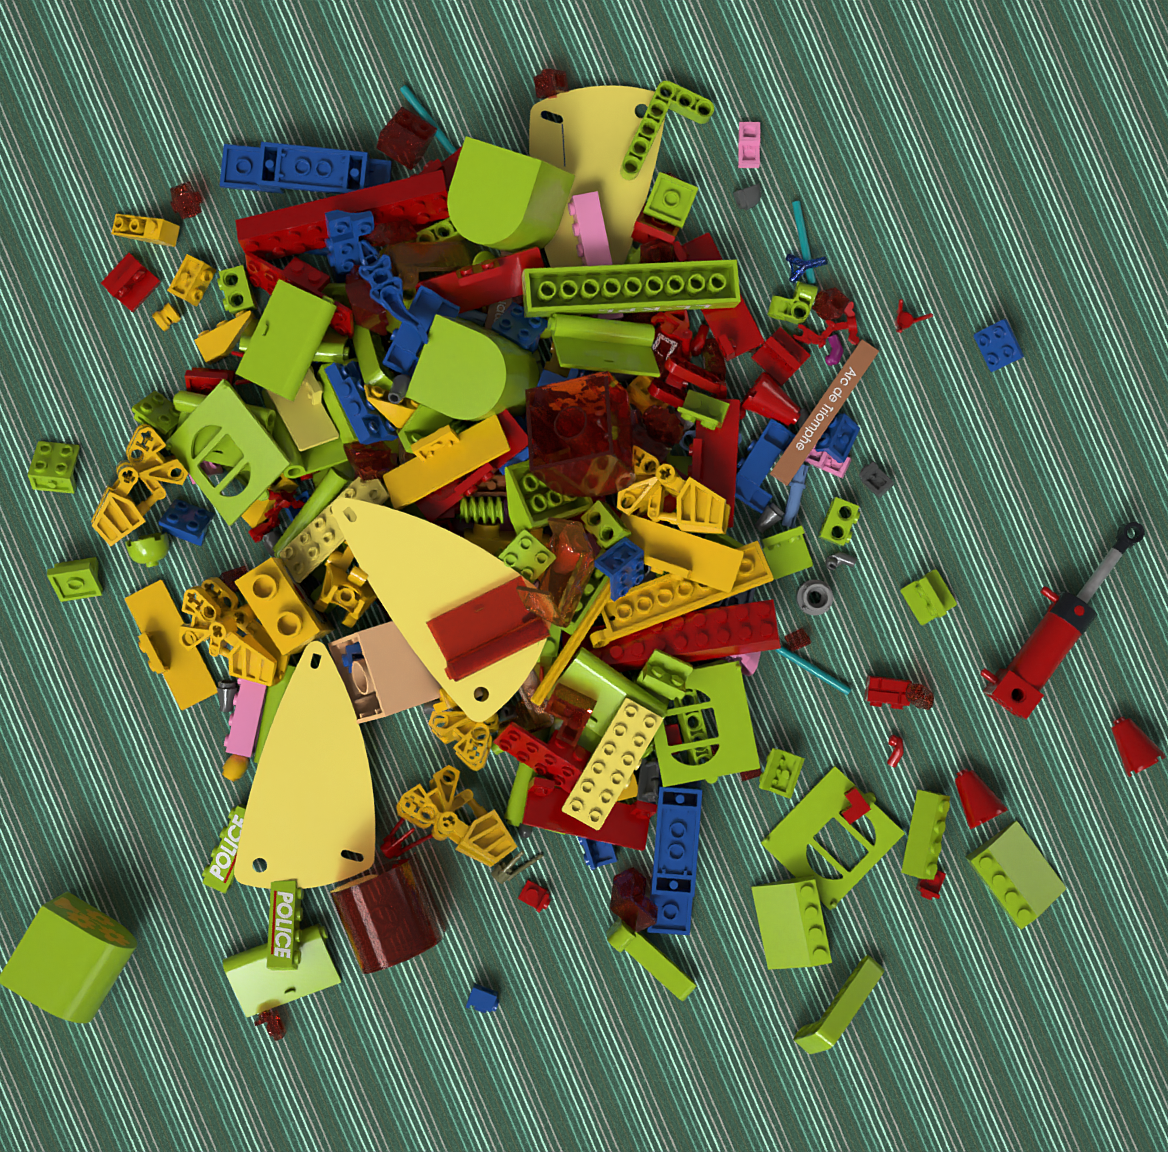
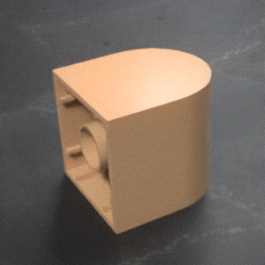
[328,621,443,724]

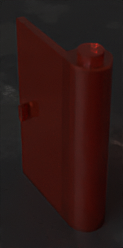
[426,575,551,682]

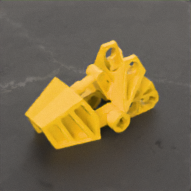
[91,423,188,547]
[617,445,731,534]
[313,505,389,628]
[179,577,291,687]
[428,687,507,771]
[396,765,518,867]

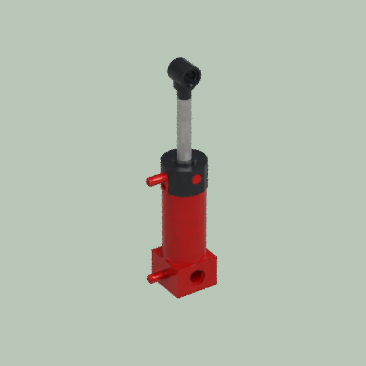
[980,522,1145,720]

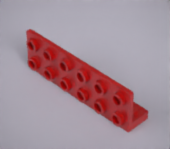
[671,233,764,361]
[522,777,657,851]

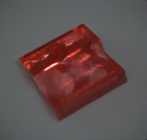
[343,441,399,481]

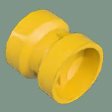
[152,302,182,332]

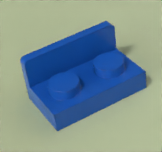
[814,413,860,463]

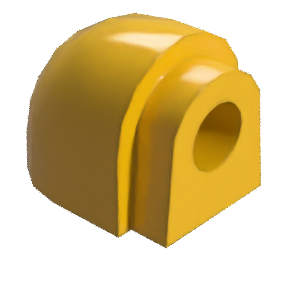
[221,754,249,782]

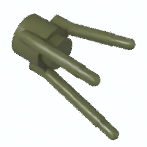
[491,850,543,884]

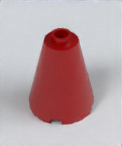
[740,371,801,426]
[1111,716,1166,778]
[954,768,1008,830]

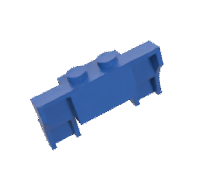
[325,210,375,283]
[383,285,460,378]
[325,361,399,445]
[735,418,796,514]

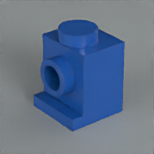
[466,983,500,1013]

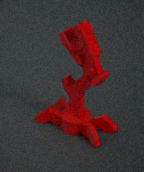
[793,301,859,349]
[248,489,305,543]

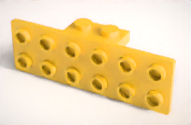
[383,414,511,510]
[621,512,744,593]
[125,580,217,710]

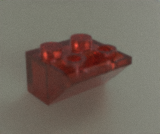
[376,107,437,170]
[344,279,389,336]

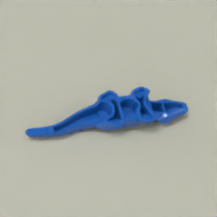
[358,239,429,344]

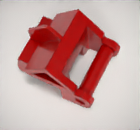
[651,309,693,362]

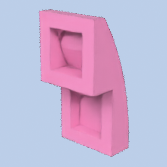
[738,122,760,168]
[805,443,851,479]

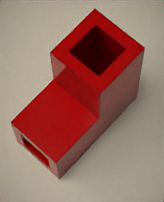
[841,786,871,825]

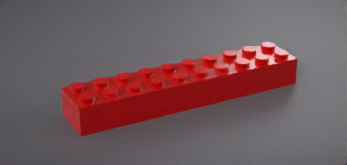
[235,169,450,261]
[562,599,781,672]

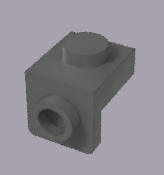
[859,461,895,499]

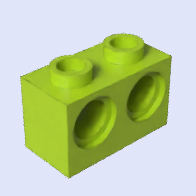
[217,265,258,316]
[818,497,861,546]
[581,500,632,550]

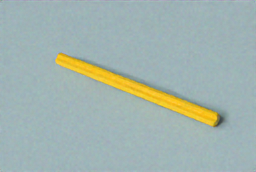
[531,578,611,706]

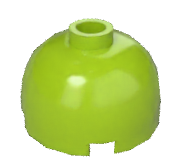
[125,532,169,567]

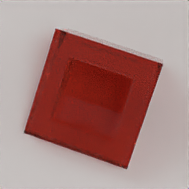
[784,629,811,651]

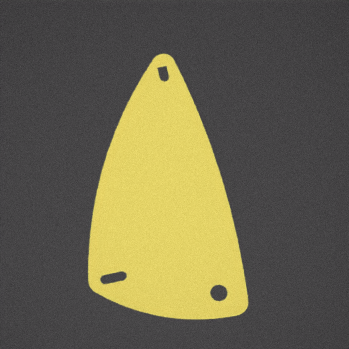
[529,86,665,316]
[332,497,554,722]
[234,641,375,889]

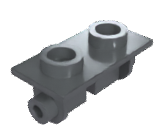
[637,758,660,804]

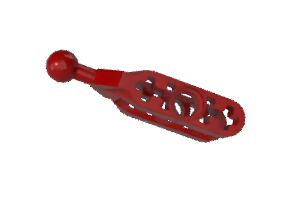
[647,354,746,420]

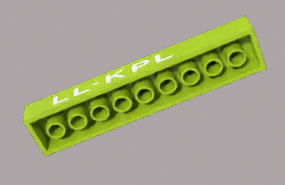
[521,259,741,318]

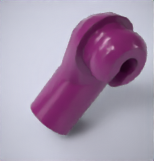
[825,334,844,366]

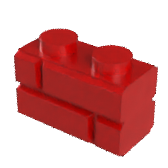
[864,675,912,710]

